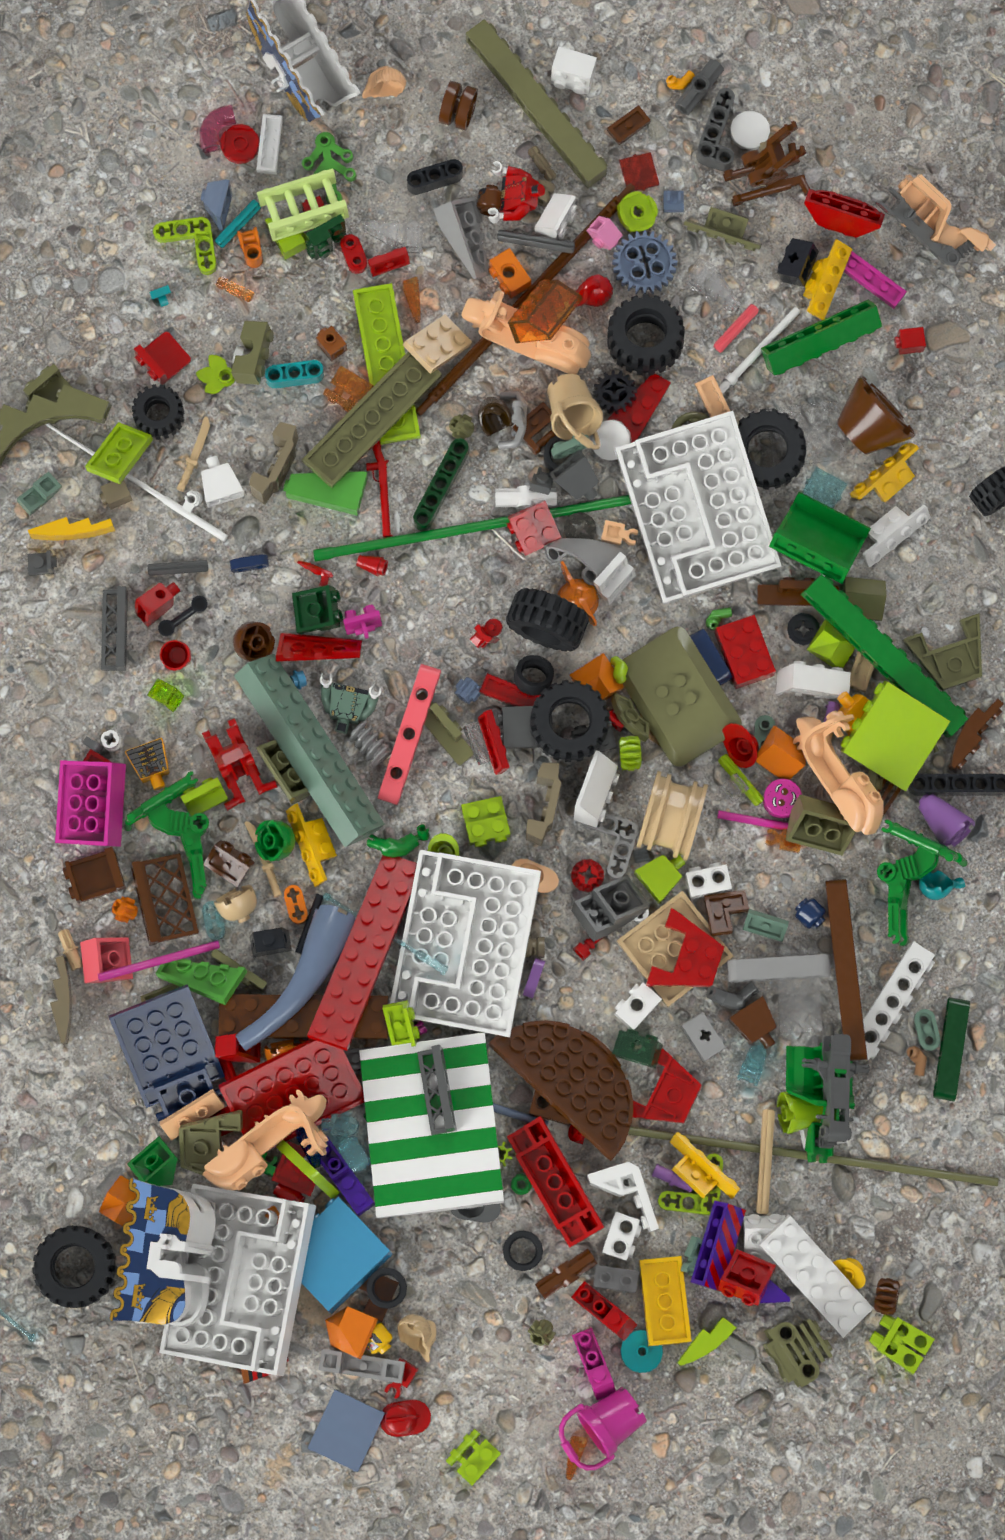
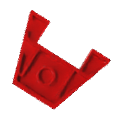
[646,908,724,987]
[633,1040,702,1124]

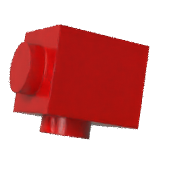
[894,327,926,355]

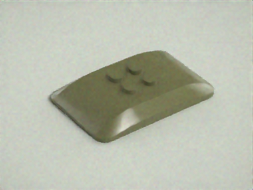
[623,626,742,767]

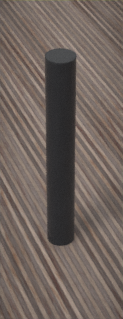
[295,894,324,955]

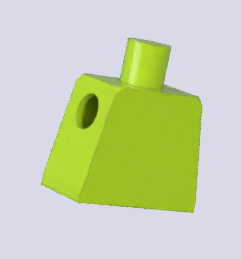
[634,854,686,904]

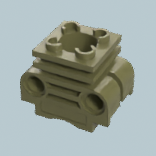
[762,1318,833,1388]

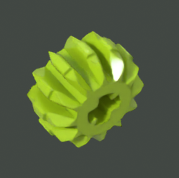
[619,736,642,771]

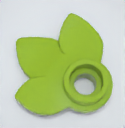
[196,355,235,394]

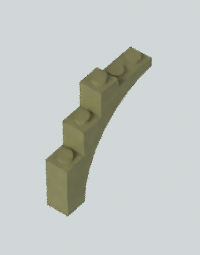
[0,384,112,467]

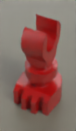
[573,937,604,961]

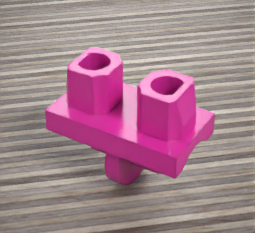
[343,604,382,639]

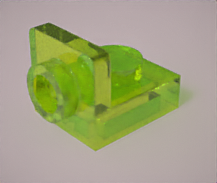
[147,678,184,712]

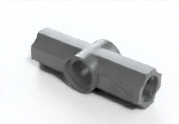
[675,59,724,116]

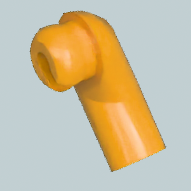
[666,70,695,90]

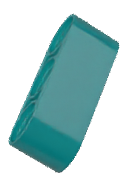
[265,360,324,389]

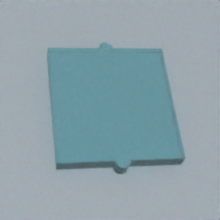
[802,467,847,509]

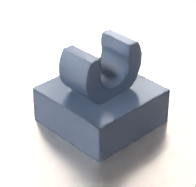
[663,191,684,213]

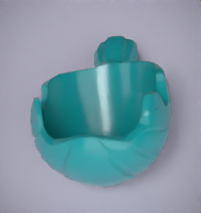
[919,870,965,901]

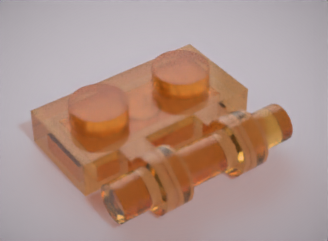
[323,366,374,412]

